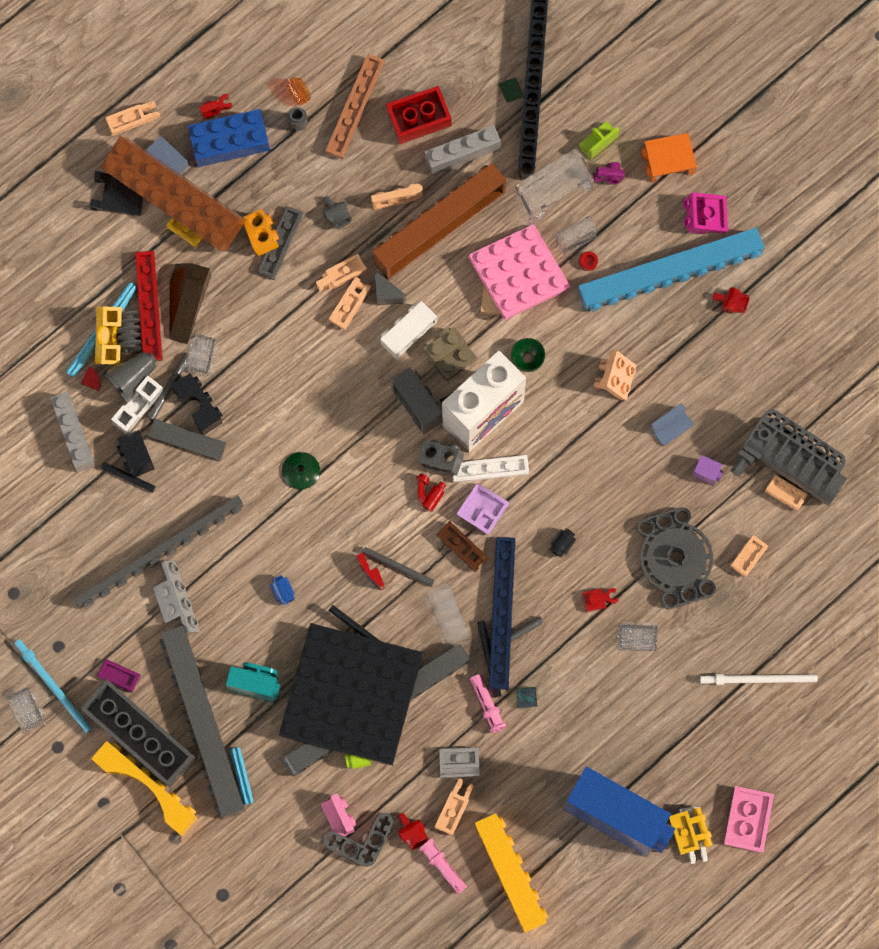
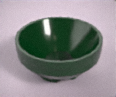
[511,338,545,372]

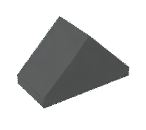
[375,272,406,306]

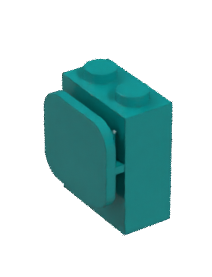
[226,662,281,703]

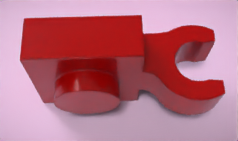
[200,94,233,120]

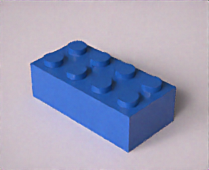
[188,109,270,167]

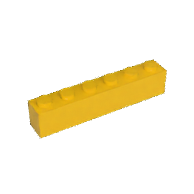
[474,813,548,934]

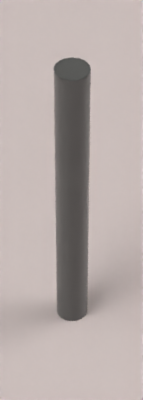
[148,352,191,421]
[362,547,435,587]

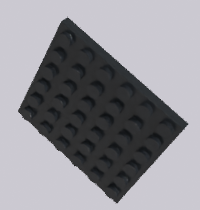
[278,623,423,766]

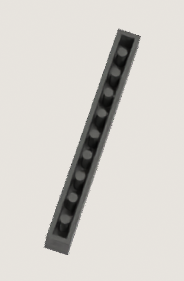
[159,626,246,819]

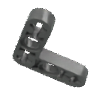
[322,813,393,867]

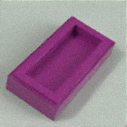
[97,659,141,693]

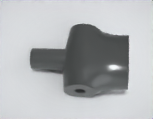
[322,196,352,229]

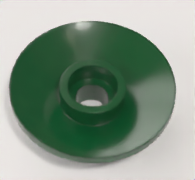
[282,452,320,490]

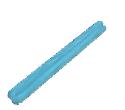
[66,282,138,378]

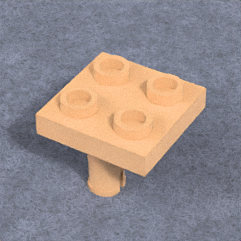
[594,350,636,400]

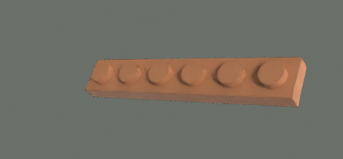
[325,54,385,160]

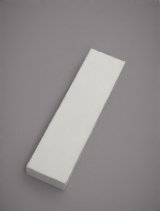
[452,455,529,483]

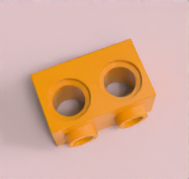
[243,209,279,256]

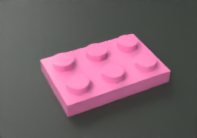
[724,786,774,853]

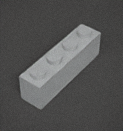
[425,125,501,175]
[50,392,96,473]

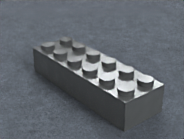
[80,680,196,789]

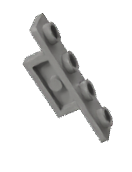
[153,561,200,634]

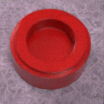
[579,251,598,271]

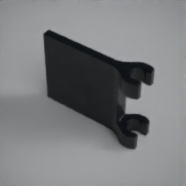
[90,171,143,216]

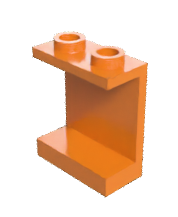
[641,133,697,182]

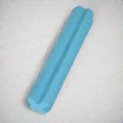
[230,747,253,805]

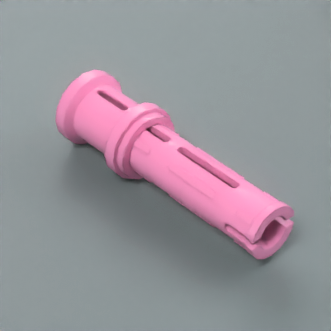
[469,674,507,734]
[419,838,468,894]

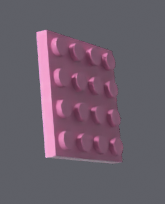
[468,224,571,320]

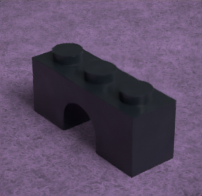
[171,373,223,435]

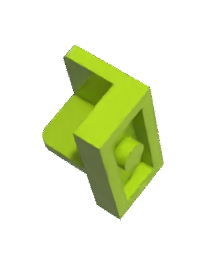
[579,121,620,160]

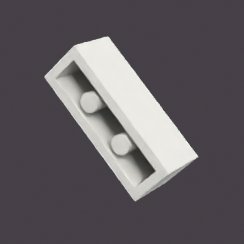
[381,301,437,360]

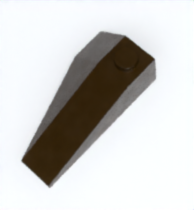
[170,263,212,344]

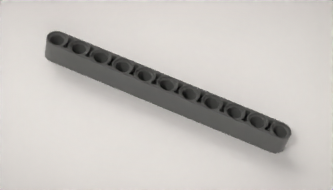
[282,644,471,777]

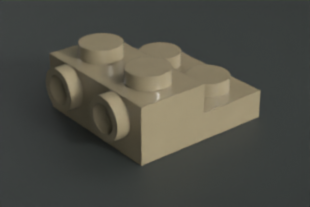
[424,327,477,381]

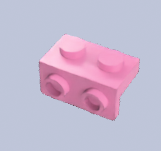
[321,793,356,836]

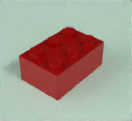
[386,86,452,145]

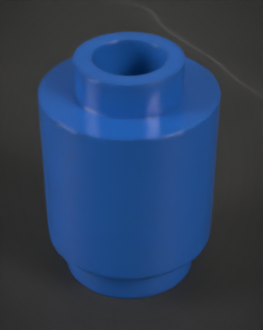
[270,575,295,606]

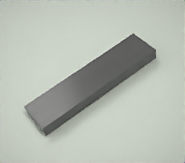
[257,206,304,280]
[148,419,227,461]

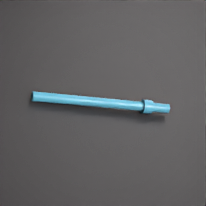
[14,639,92,734]

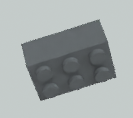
[391,367,442,435]

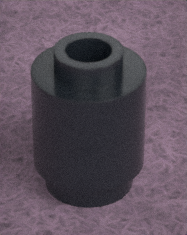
[549,528,576,558]

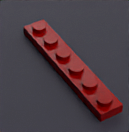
[135,251,163,361]

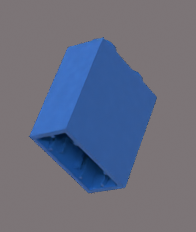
[564,766,676,857]

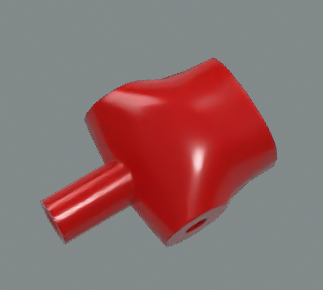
[712,287,750,314]
[397,813,429,850]

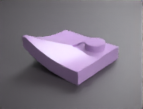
[456,483,510,536]

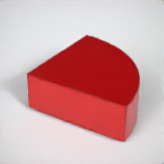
[81,366,101,392]

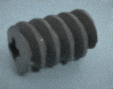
[116,311,141,353]

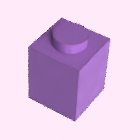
[692,455,724,485]

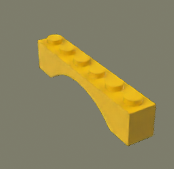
[91,741,198,836]

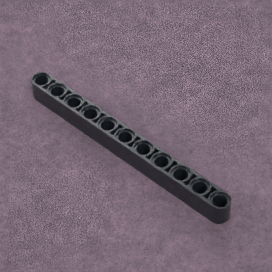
[518,0,548,181]

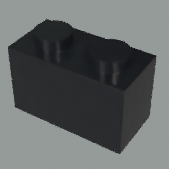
[117,430,155,478]

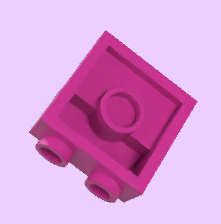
[683,192,728,234]

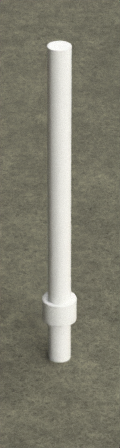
[700,674,818,685]

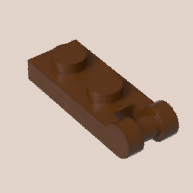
[436,521,488,572]

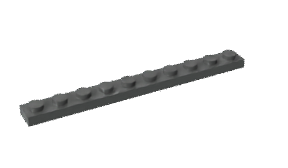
[74,496,244,609]

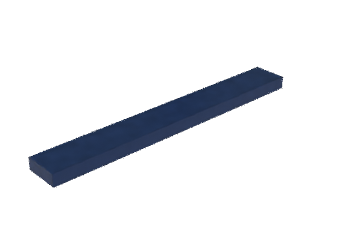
[489,537,516,690]

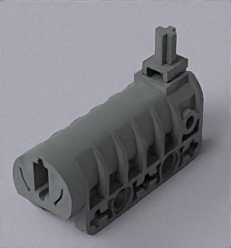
[730,409,847,506]

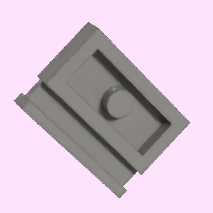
[439,747,480,778]

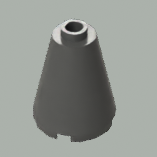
[103,351,157,402]

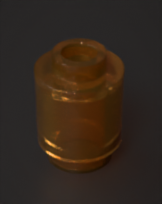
[286,77,311,106]

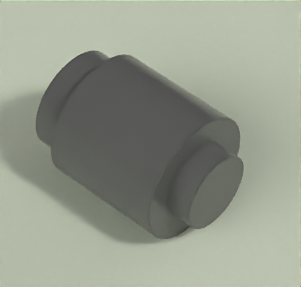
[288,107,308,131]

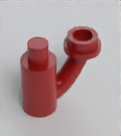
[416,473,446,512]

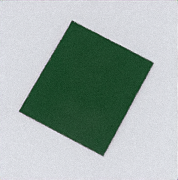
[499,77,524,103]

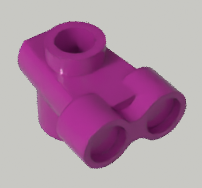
[593,162,625,185]

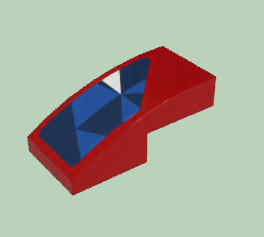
[356,552,385,590]

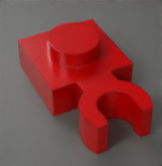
[583,588,619,613]

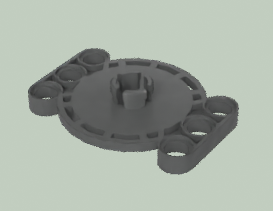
[637,507,716,610]

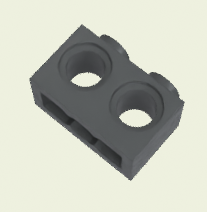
[417,440,464,476]

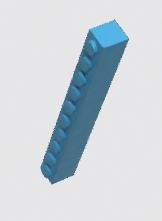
[578,227,765,312]

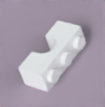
[111,375,163,435]

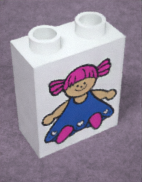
[442,351,526,452]

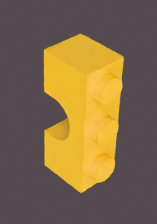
[95,306,122,364]

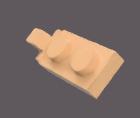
[316,254,367,292]

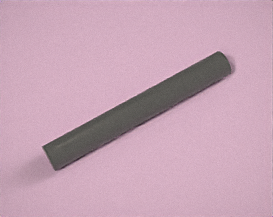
[490,616,544,647]

